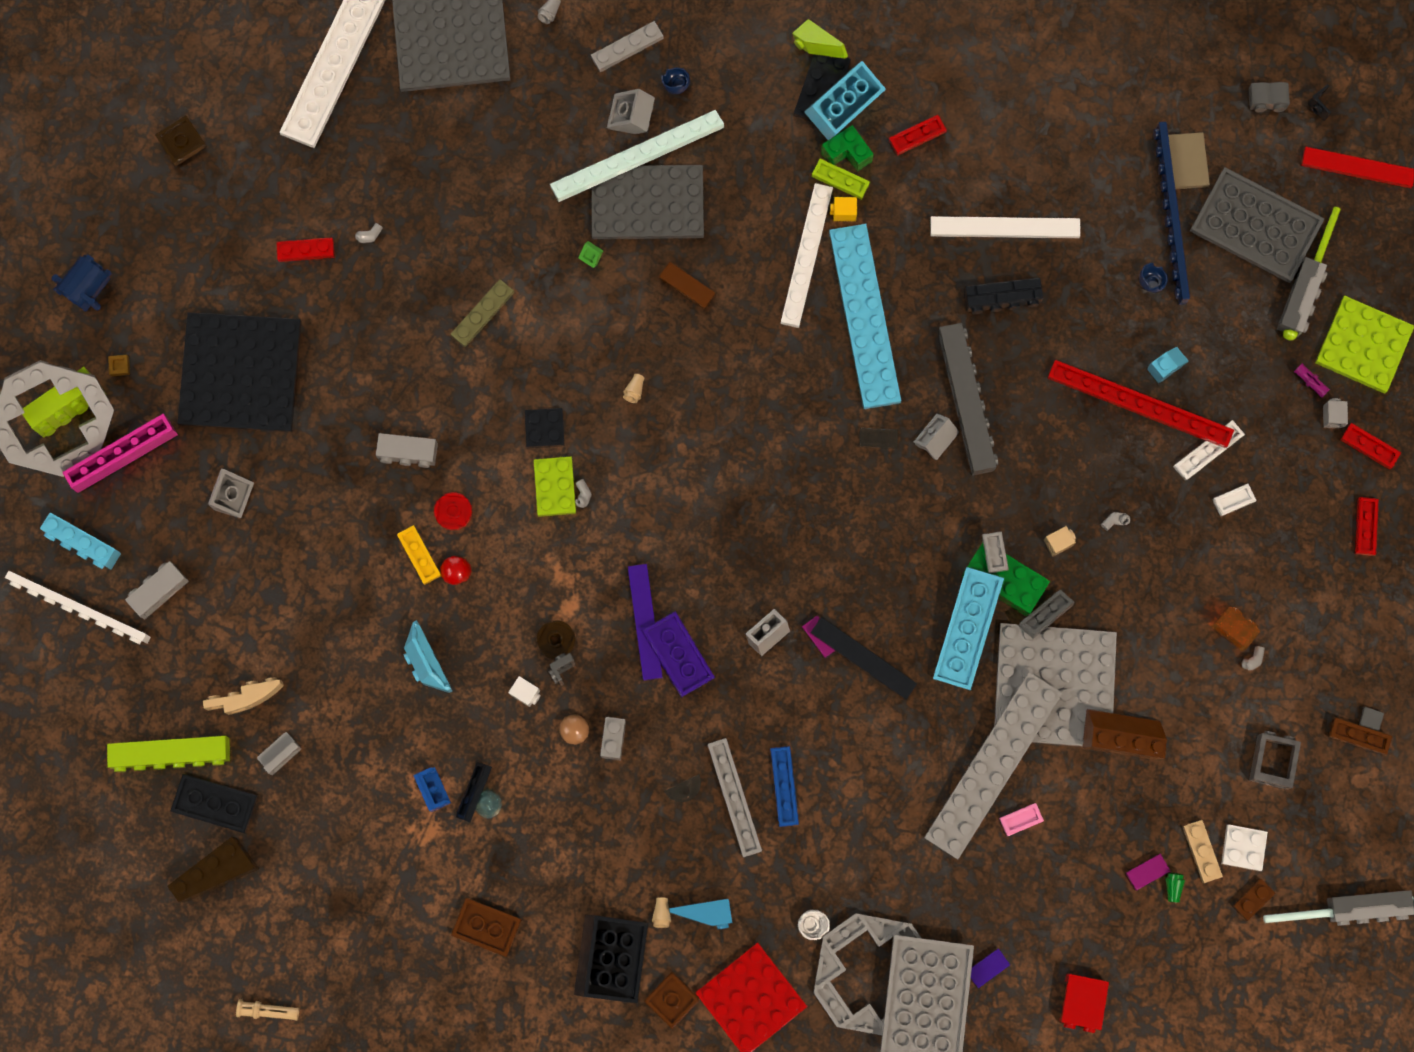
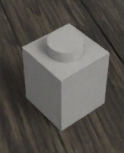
[1323,398,1348,428]

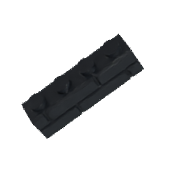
[964,277,1043,314]

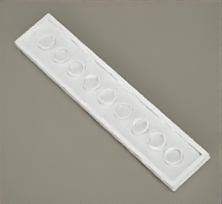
[280,0,385,148]

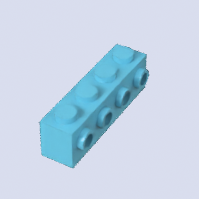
[40,513,121,570]

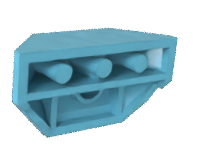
[403,620,453,693]

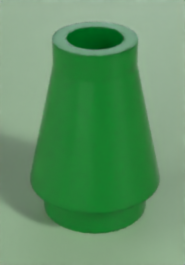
[1165,873,1185,903]

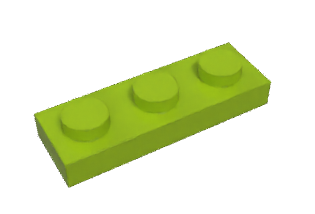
[812,159,870,200]

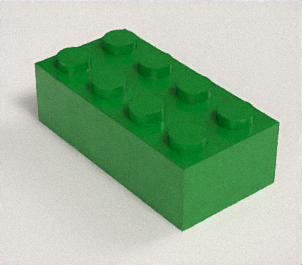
[962,542,1050,617]

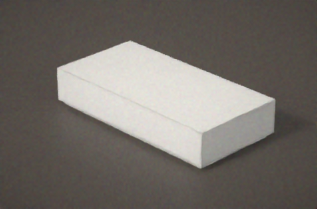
[1212,484,1256,517]

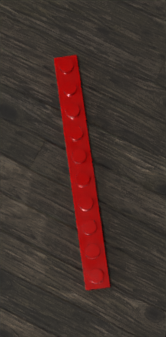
[1048,360,1234,449]

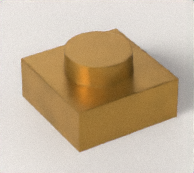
[108,355,130,377]

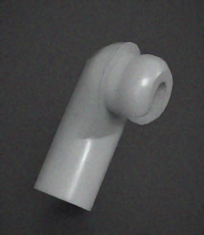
[355,223,383,243]
[1242,646,1265,671]

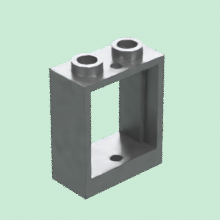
[1249,731,1301,790]

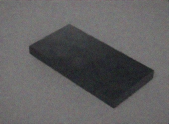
[170,774,258,834]

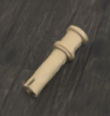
[236,999,299,1021]

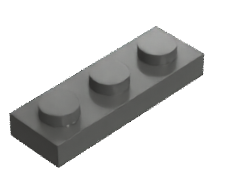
[1019,590,1074,639]

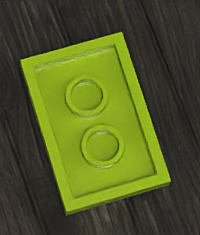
[534,456,576,517]

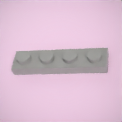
[591,21,664,72]

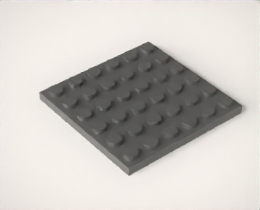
[392,0,511,92]

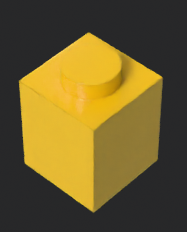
[830,197,857,221]

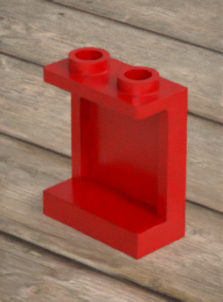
[1059,974,1109,1033]

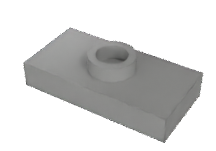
[982,532,1008,573]

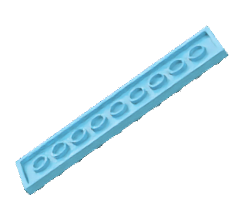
[829,224,901,409]

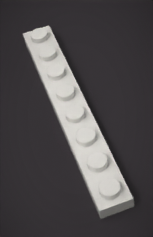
[781,183,833,328]
[5,571,151,644]

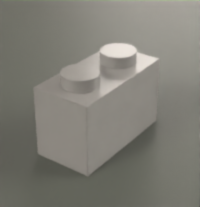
[745,609,790,656]
[600,717,626,761]

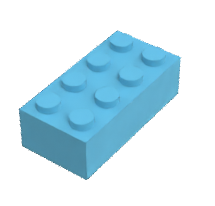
[805,61,886,140]

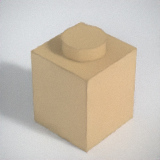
[1043,526,1076,557]

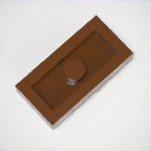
[1232,879,1276,921]

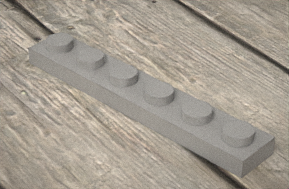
[708,738,762,858]

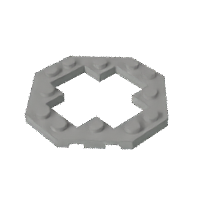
[0,360,114,477]
[813,914,922,1035]

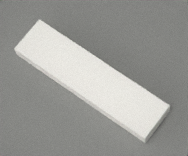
[1173,420,1245,481]

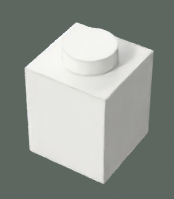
[508,676,541,707]

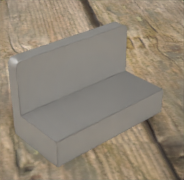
[914,414,959,460]
[257,732,302,775]

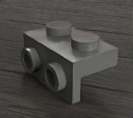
[548,653,576,686]

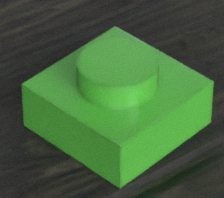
[578,241,603,268]

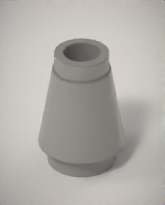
[537,0,561,24]

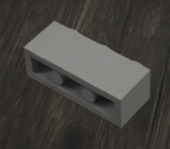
[376,433,438,468]
[125,561,189,620]

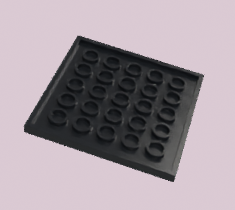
[177,312,302,432]

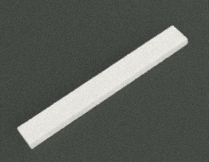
[930,216,1080,238]

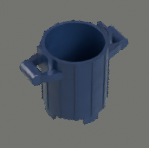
[51,254,112,312]

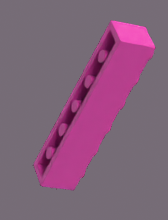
[62,414,178,493]

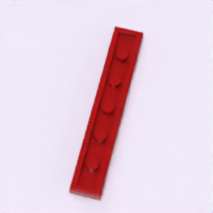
[1301,147,1414,188]

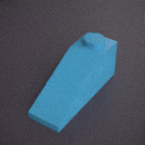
[669,899,732,930]

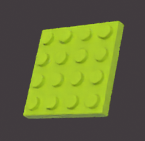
[1315,296,1414,394]

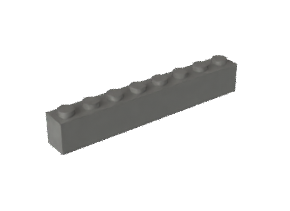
[938,323,998,476]

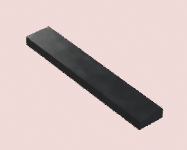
[810,617,917,700]

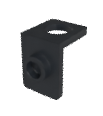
[1308,84,1331,121]

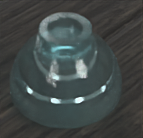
[475,791,502,818]

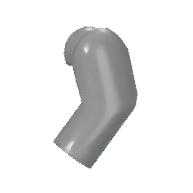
[575,479,592,508]
[1101,512,1130,531]

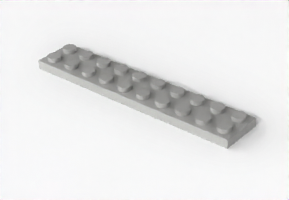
[924,672,1062,859]

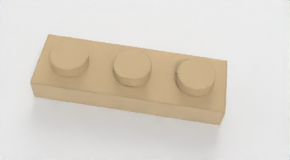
[1182,820,1223,883]

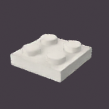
[1221,825,1268,871]

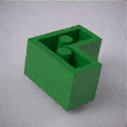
[821,125,874,172]

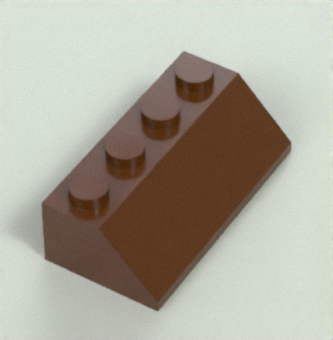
[1083,709,1167,760]

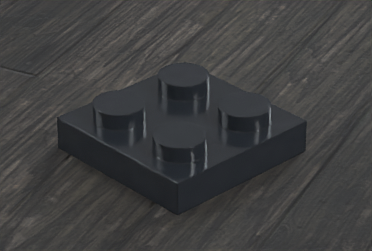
[525,408,565,449]

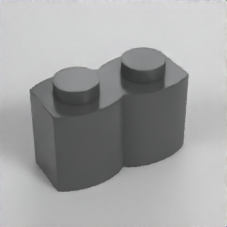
[1249,82,1290,112]

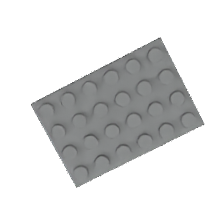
[880,935,974,1052]

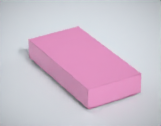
[999,803,1044,836]

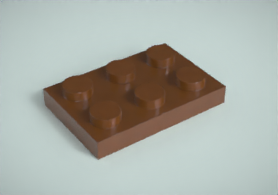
[451,898,522,957]

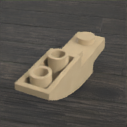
[203,677,284,715]

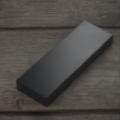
[456,762,492,822]

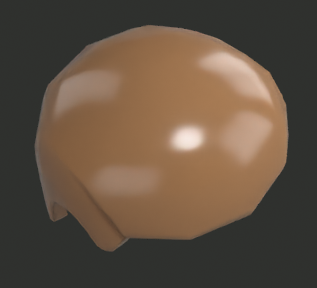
[559,714,589,745]

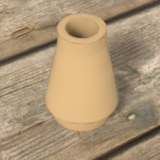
[623,374,645,403]
[652,898,671,928]

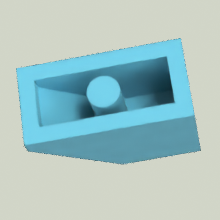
[1147,347,1188,384]

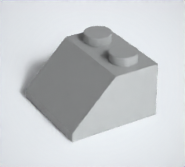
[607,89,655,134]

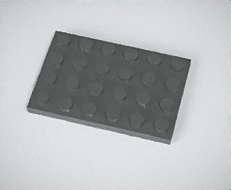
[592,165,704,239]
[1190,167,1324,283]

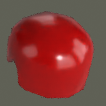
[440,556,472,585]

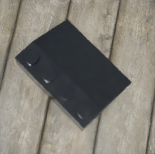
[574,914,648,1003]

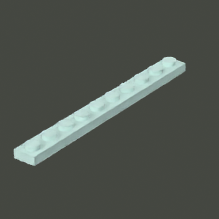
[550,110,724,202]

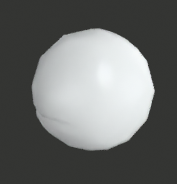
[798,909,830,940]

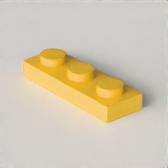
[397,525,441,585]

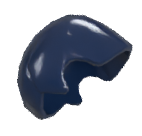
[661,67,690,94]
[1139,263,1168,293]

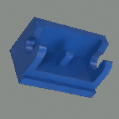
[413,767,451,812]

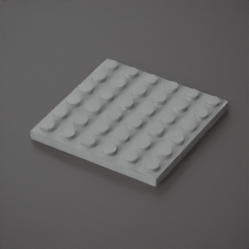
[994,623,1117,747]

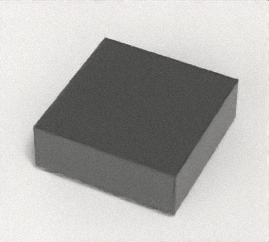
[1358,707,1384,731]

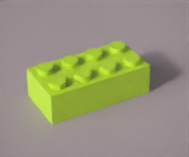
[22,367,107,438]

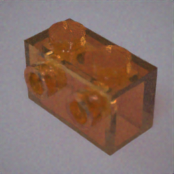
[1211,606,1261,651]

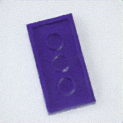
[642,611,715,698]

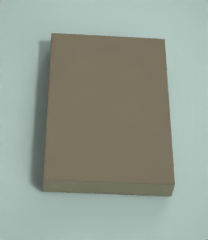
[1168,132,1210,189]

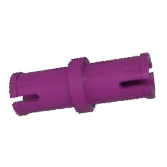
[1294,363,1330,398]

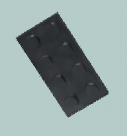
[793,54,851,122]

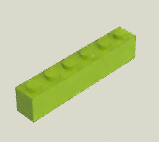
[107,736,230,772]

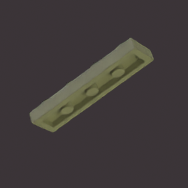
[450,279,515,348]

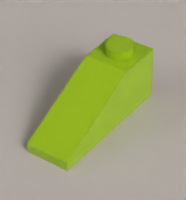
[792,19,848,59]

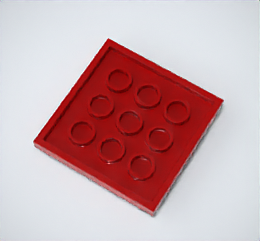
[696,943,807,1052]

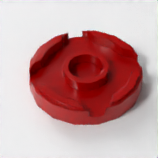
[434,492,472,531]

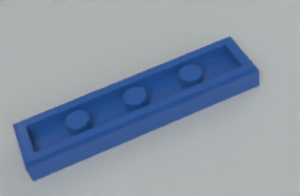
[770,746,799,827]

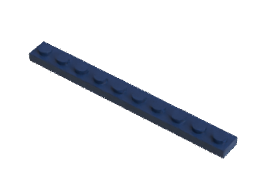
[1153,122,1190,305]

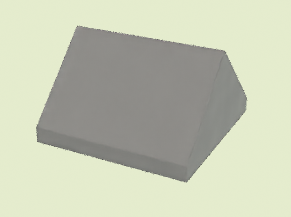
[208,469,254,518]

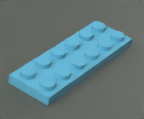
[933,567,1004,690]

